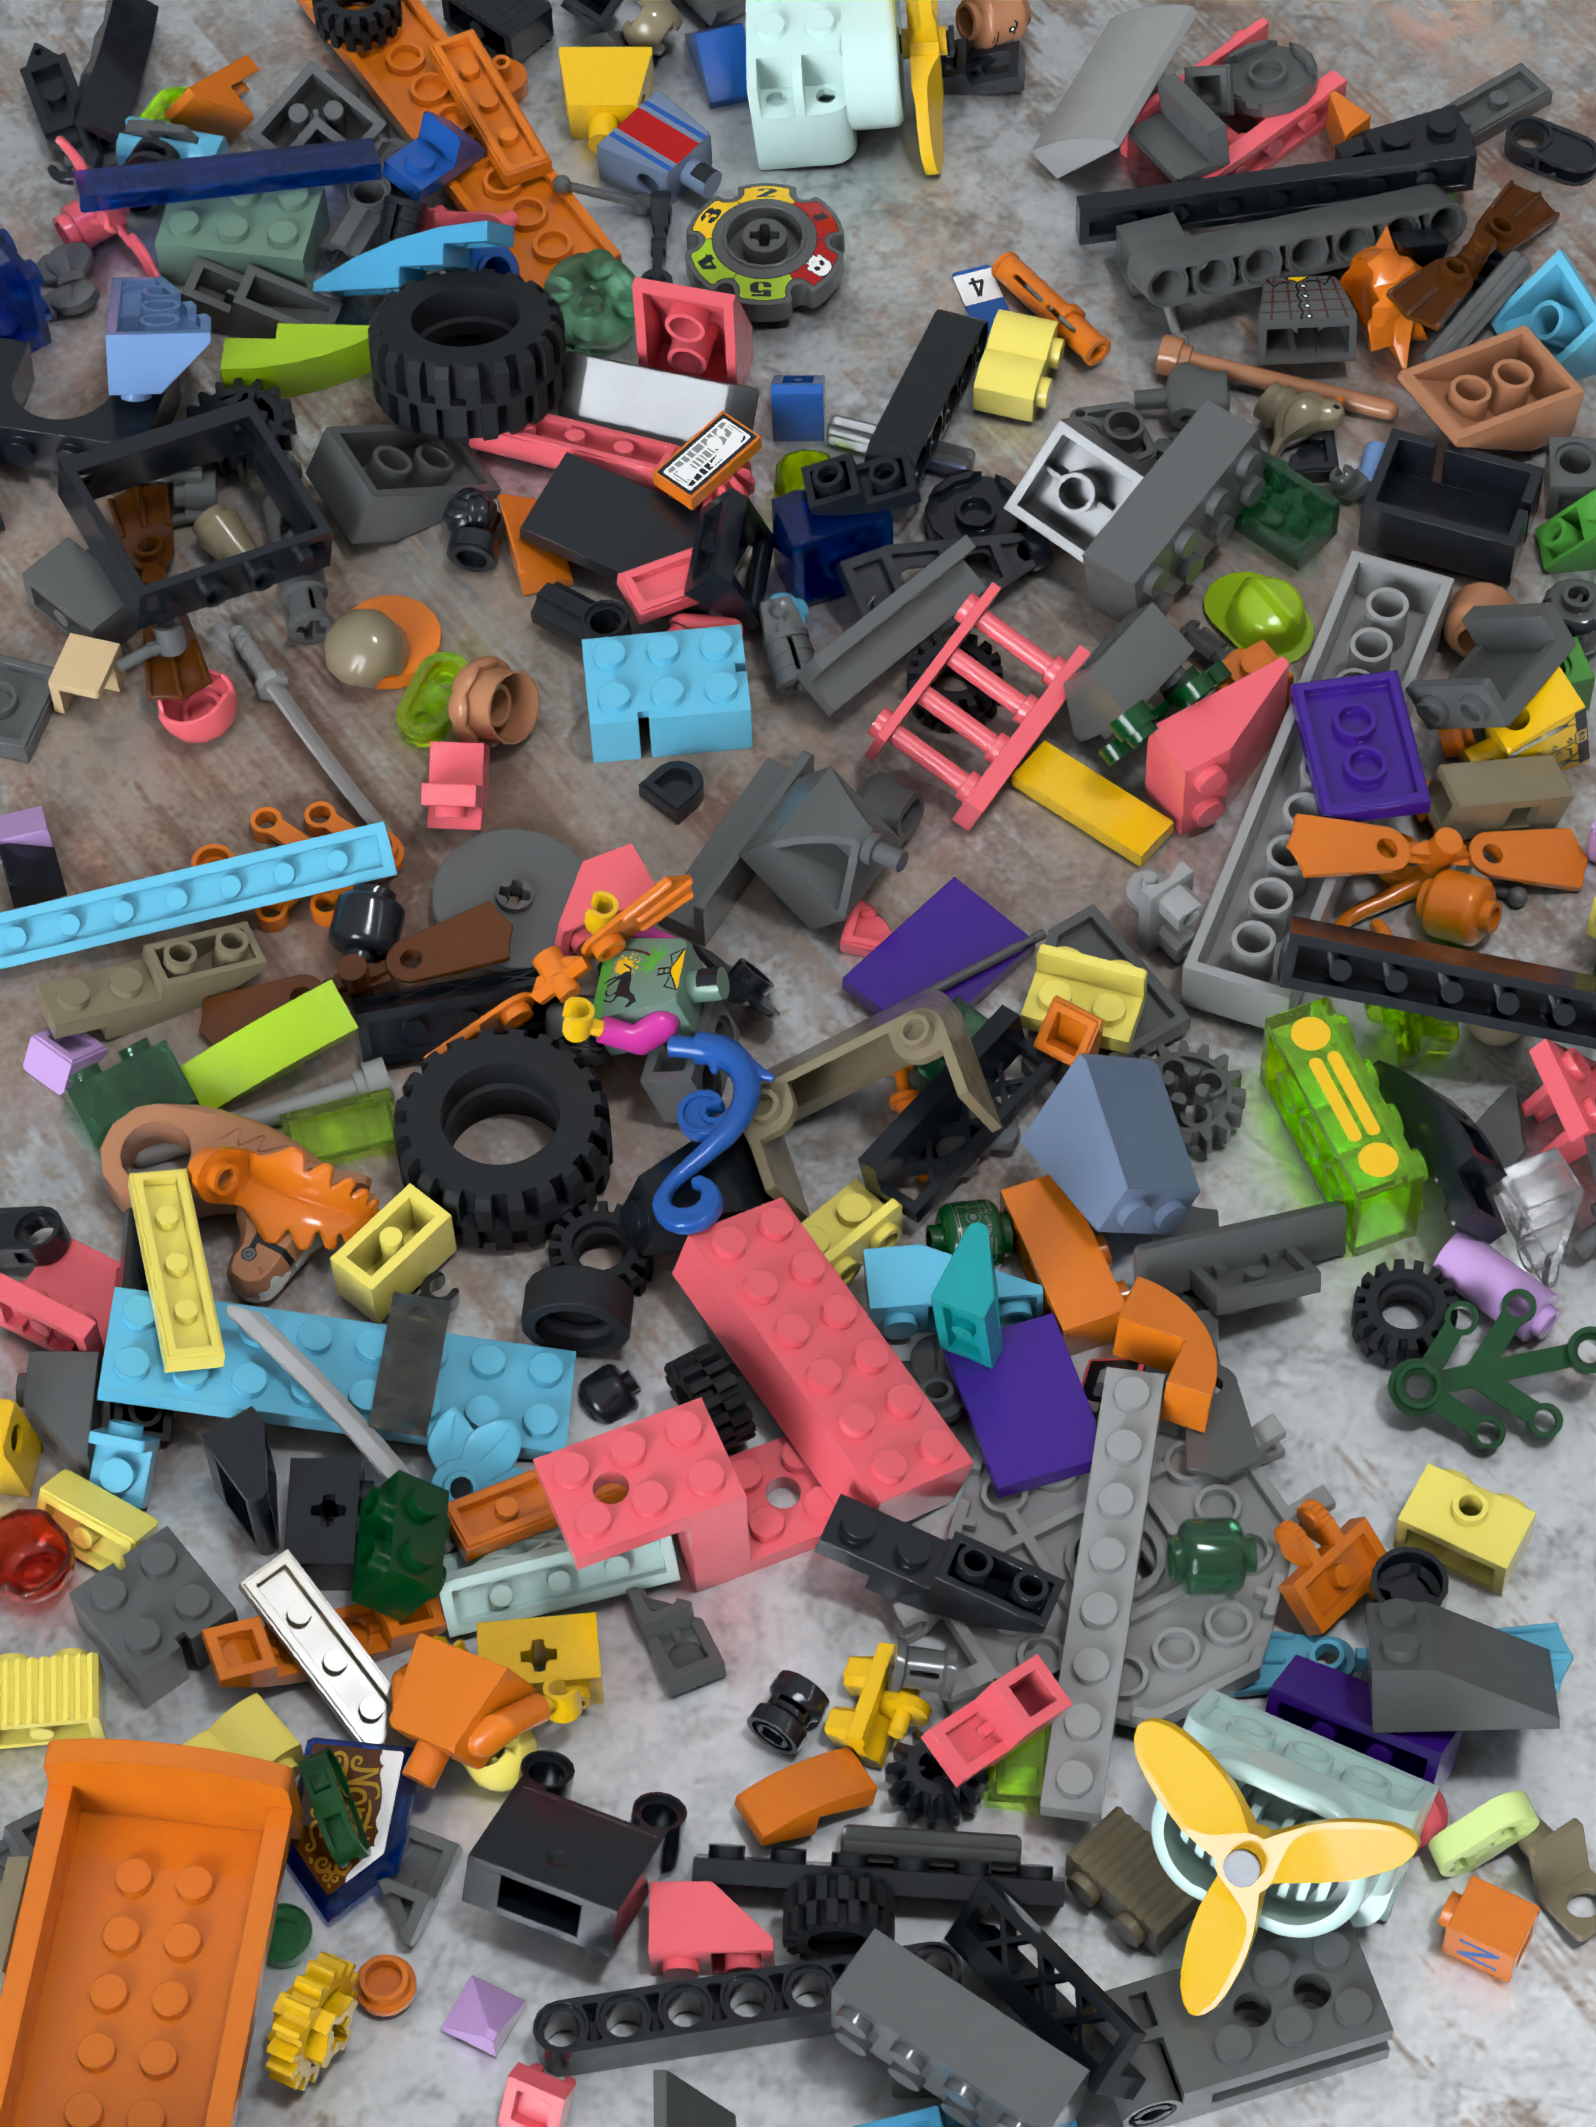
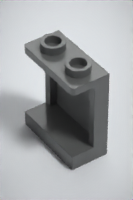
[1406,602,1577,729]

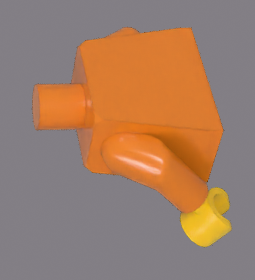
[389,1633,582,1790]

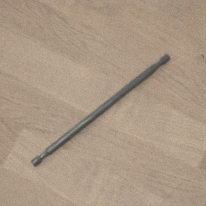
[840,929,1046,1033]

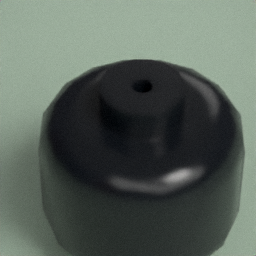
[578,1364,641,1425]

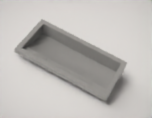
[1030,4,1199,179]

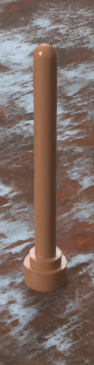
[1155,334,1399,420]

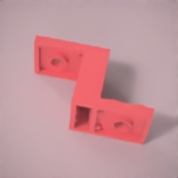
[533,1397,835,1593]

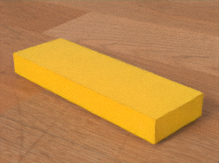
[1012,740,1174,867]

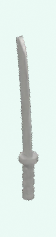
[228,625,393,833]
[226,1305,457,1555]

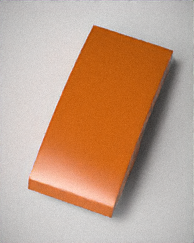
[734,1747,878,1846]

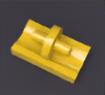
[824,1642,932,1769]

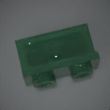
[1233,450,1340,571]
[61,1037,197,1151]

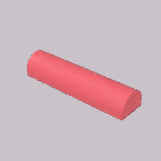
[469,413,681,496]

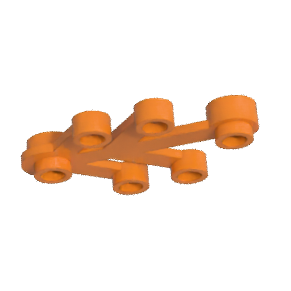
[191,801,405,933]

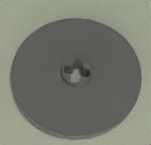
[432,828,583,972]

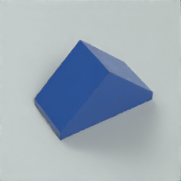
[685,23,748,110]
[771,375,825,441]

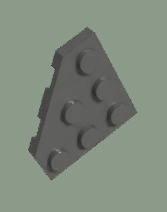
[1021,904,1191,1101]

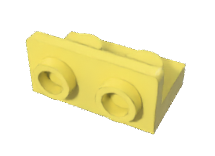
[1020,944,1148,1055]
[801,1179,903,1286]

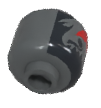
[1542,578,1596,656]

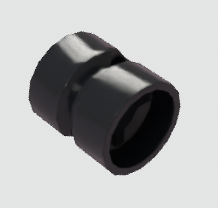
[1365,1546,1449,1624]

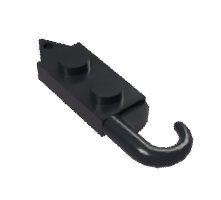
[19,43,104,186]

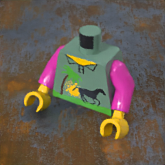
[562,891,730,1055]

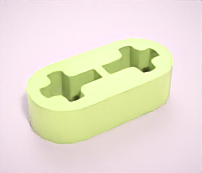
[1428,1791,1539,1877]

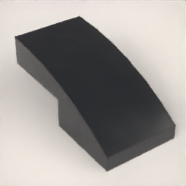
[941,37,1026,95]

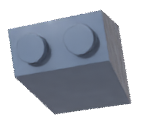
[1020,1053,1200,1235]

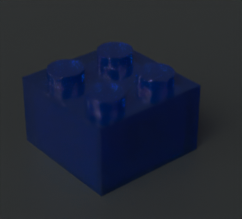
[771,489,893,608]

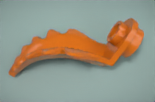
[187,1146,380,1251]

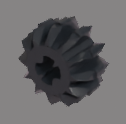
[885,1728,989,1830]

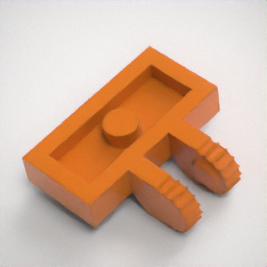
[1273,1498,1387,1636]

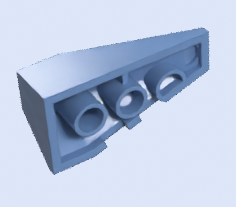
[105,276,212,402]

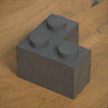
[247,60,391,181]

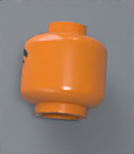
[1415,869,1502,947]

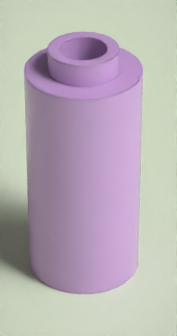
[1432,1231,1561,1342]

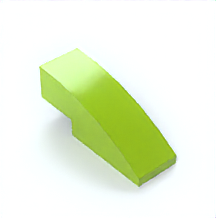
[220,323,372,399]
[178,979,359,1109]

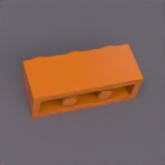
[1000,1175,1130,1356]

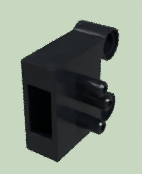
[462,1750,687,1957]

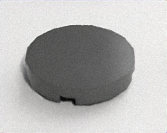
[1224,40,1318,117]

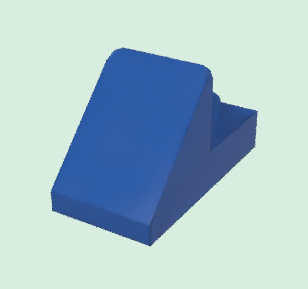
[382,110,487,202]

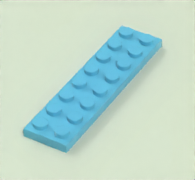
[97,1287,576,1460]

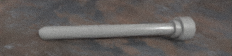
[134,1057,395,1168]

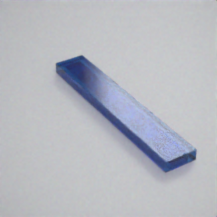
[73,138,382,213]

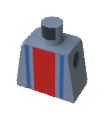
[597,90,722,205]

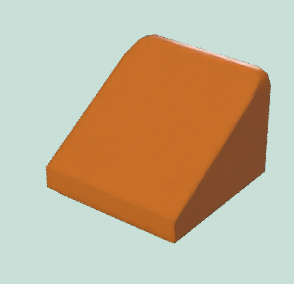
[1326,90,1371,150]
[1033,995,1105,1066]

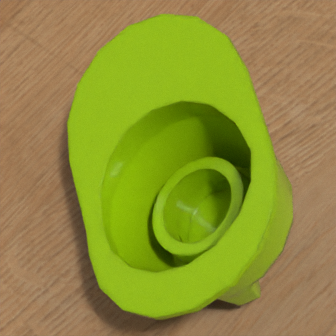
[1203,572,1315,664]

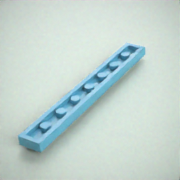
[0,821,398,970]

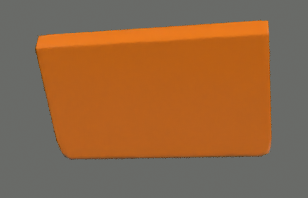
[497,494,574,596]

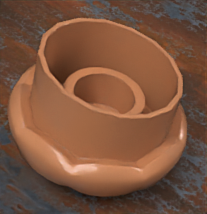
[447,656,540,750]

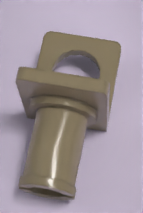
[1515,1811,1596,1942]

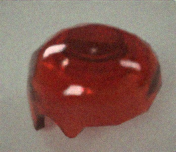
[0,1509,75,1604]

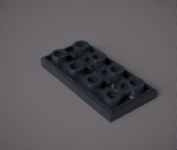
[519,452,752,614]

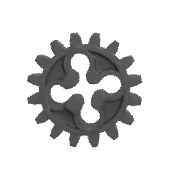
[1139,1040,1246,1156]

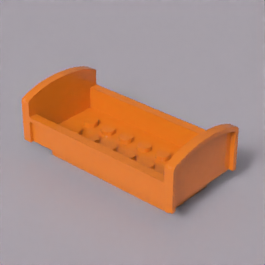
[0,1738,304,2127]

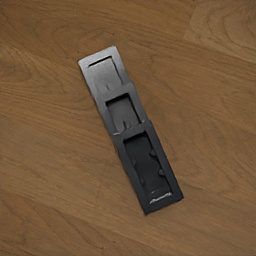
[73,0,159,145]

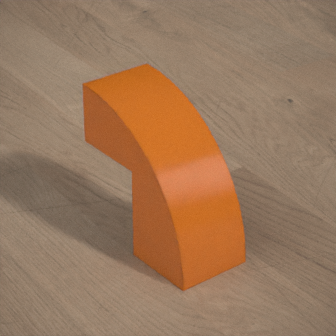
[1113,1276,1217,1433]

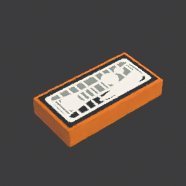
[653,411,762,511]

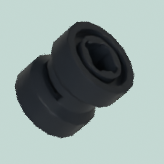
[747,1670,830,1755]

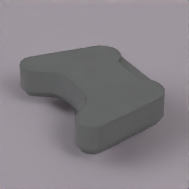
[1070,402,1157,469]

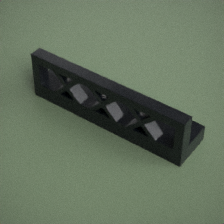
[353,967,560,1064]
[858,1004,1061,1223]
[944,1878,1147,2100]

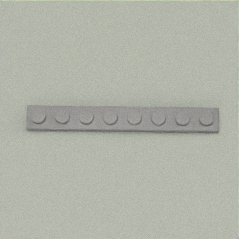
[1040,1367,1165,1823]

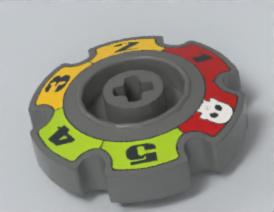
[685,183,845,322]

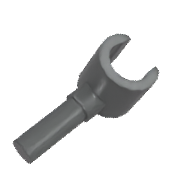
[116,617,187,672]

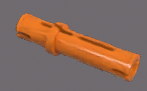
[991,251,1111,366]

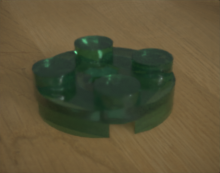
[543,249,635,354]

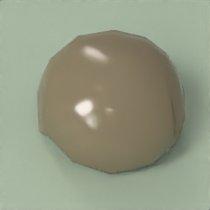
[323,609,411,689]

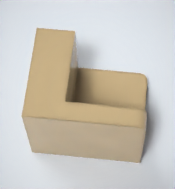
[48,633,127,714]

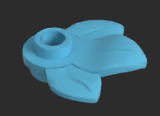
[427,1407,525,1502]

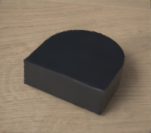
[639,761,704,825]

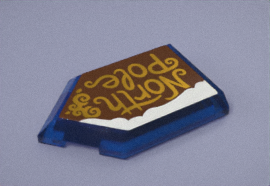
[286,1737,418,1925]

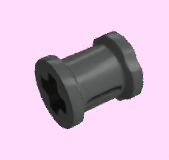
[888,1637,958,1700]

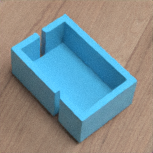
[581,624,753,763]

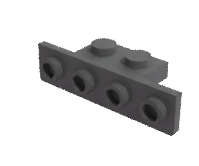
[1134,1200,1347,1316]

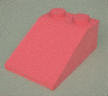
[632,277,754,385]
[1145,656,1290,836]

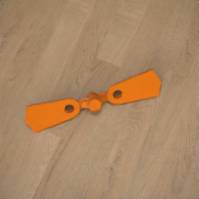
[1286,813,1589,891]
[423,874,694,1059]

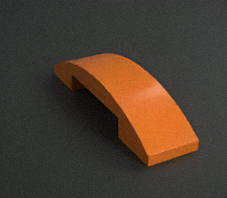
[201,1595,447,1688]

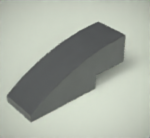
[181,256,343,339]

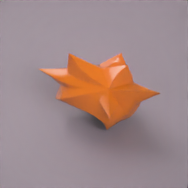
[1339,225,1427,370]

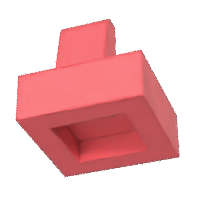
[497,2062,576,2127]

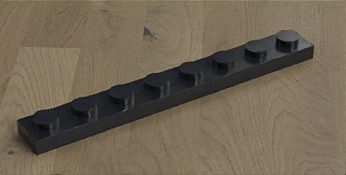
[1075,141,1477,246]

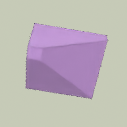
[441,1975,526,2057]

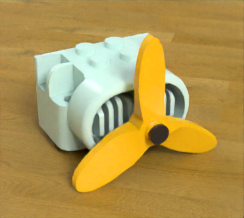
[746,0,955,176]
[1134,1689,1439,2016]

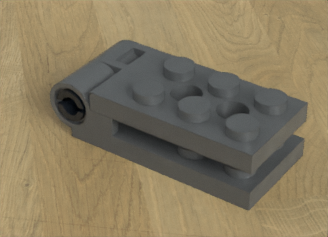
[1093,1919,1394,2127]

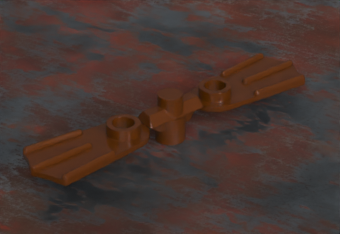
[1386,180,1560,331]
[107,482,213,701]
[199,901,513,1045]

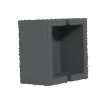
[69,1526,239,1709]

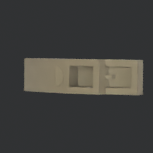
[36,921,267,1040]

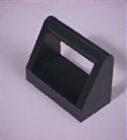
[684,488,775,629]
[201,1406,280,1555]

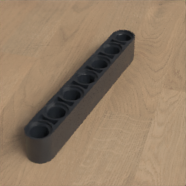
[533,1942,961,2076]

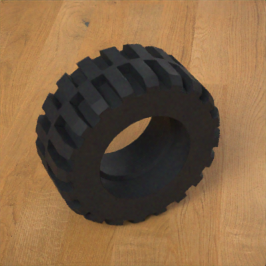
[368,268,568,442]
[393,1028,613,1250]

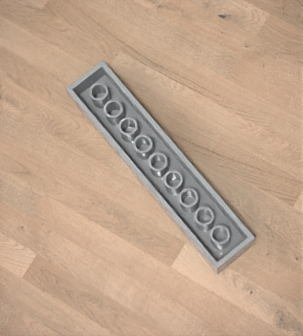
[1180,550,1454,1035]

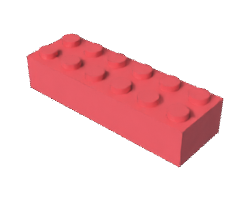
[672,1197,974,1522]

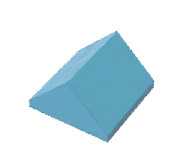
[1489,249,1596,381]

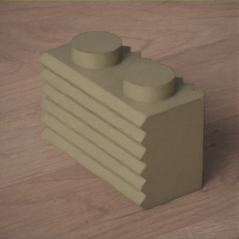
[1065,1806,1202,1955]

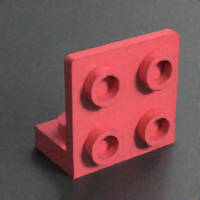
[0,1238,121,1361]

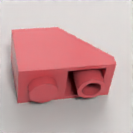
[554,843,655,956]
[648,1881,775,1982]

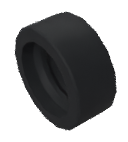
[521,1265,634,1357]

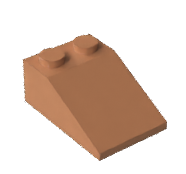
[1397,325,1585,451]

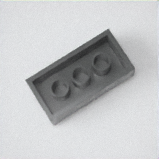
[1082,399,1266,623]
[831,1928,1090,2127]

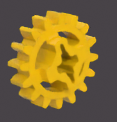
[265,1952,359,2091]

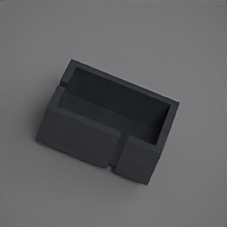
[1358,428,1544,586]

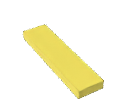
[128,1168,225,1373]

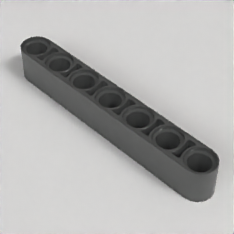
[1127,184,1467,308]

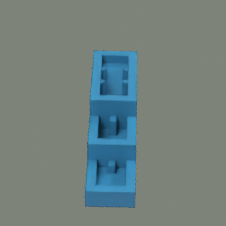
[313,220,514,297]

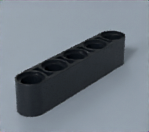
[864,309,989,485]

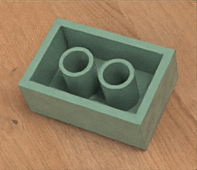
[155,169,330,290]

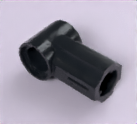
[530,581,632,648]

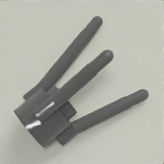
[149,469,217,527]

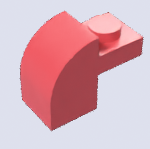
[421,741,490,830]
[921,1654,1073,1788]

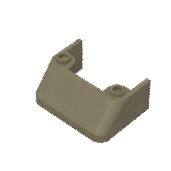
[745,990,1003,1222]

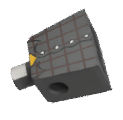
[1258,275,1357,365]

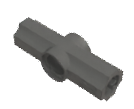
[319,137,409,270]

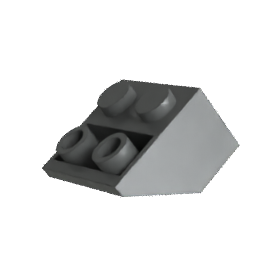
[1063,602,1195,743]

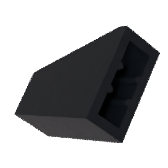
[620,1133,774,1256]

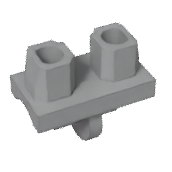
[1125,861,1205,963]

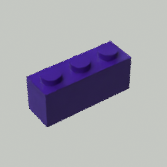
[1265,1655,1463,1794]

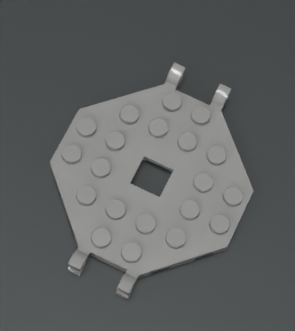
[893,1400,1336,1728]

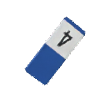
[952,265,1010,338]

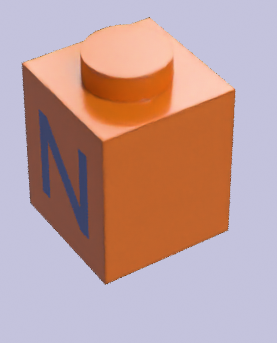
[1437,1875,1541,1983]

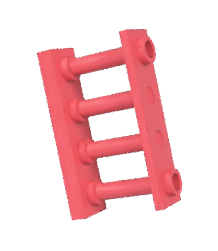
[1120,17,1347,178]
[864,582,1091,832]

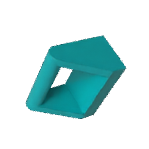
[931,1222,1003,1369]

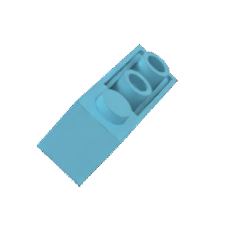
[863,1244,1043,1339]

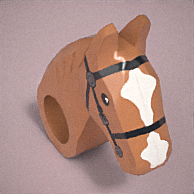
[100,1103,375,1304]

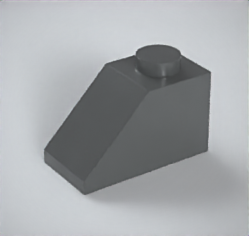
[16,1351,104,1481]

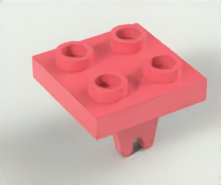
[1520,1038,1596,1168]

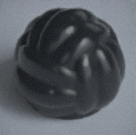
[443,487,501,534]

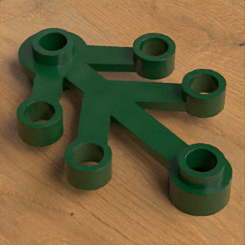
[1098,659,1232,767]
[1388,1289,1596,1452]

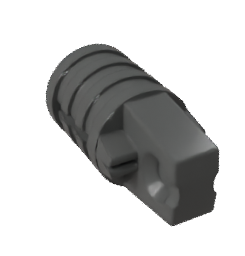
[759,596,815,696]

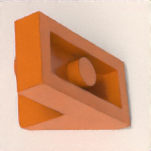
[164,54,260,143]

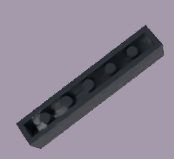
[1277,915,1596,1049]

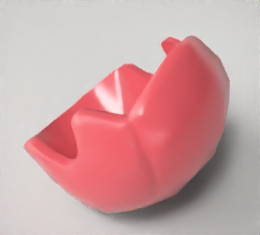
[157,668,238,743]

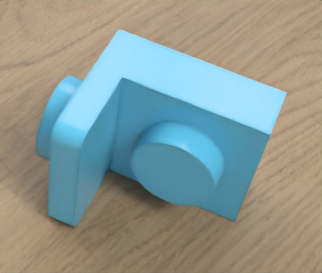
[88,1419,161,1509]

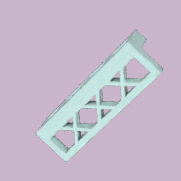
[439,1526,681,1638]

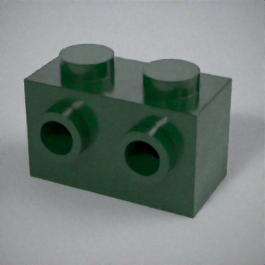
[351,1470,451,1622]

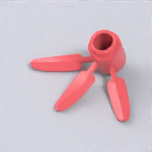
[52,135,160,277]

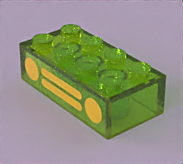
[1259,996,1428,1257]

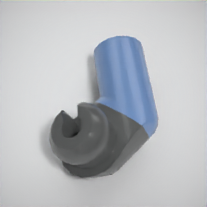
[1329,441,1386,501]

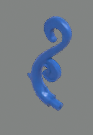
[652,1031,775,1235]

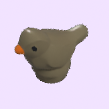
[1253,382,1345,464]

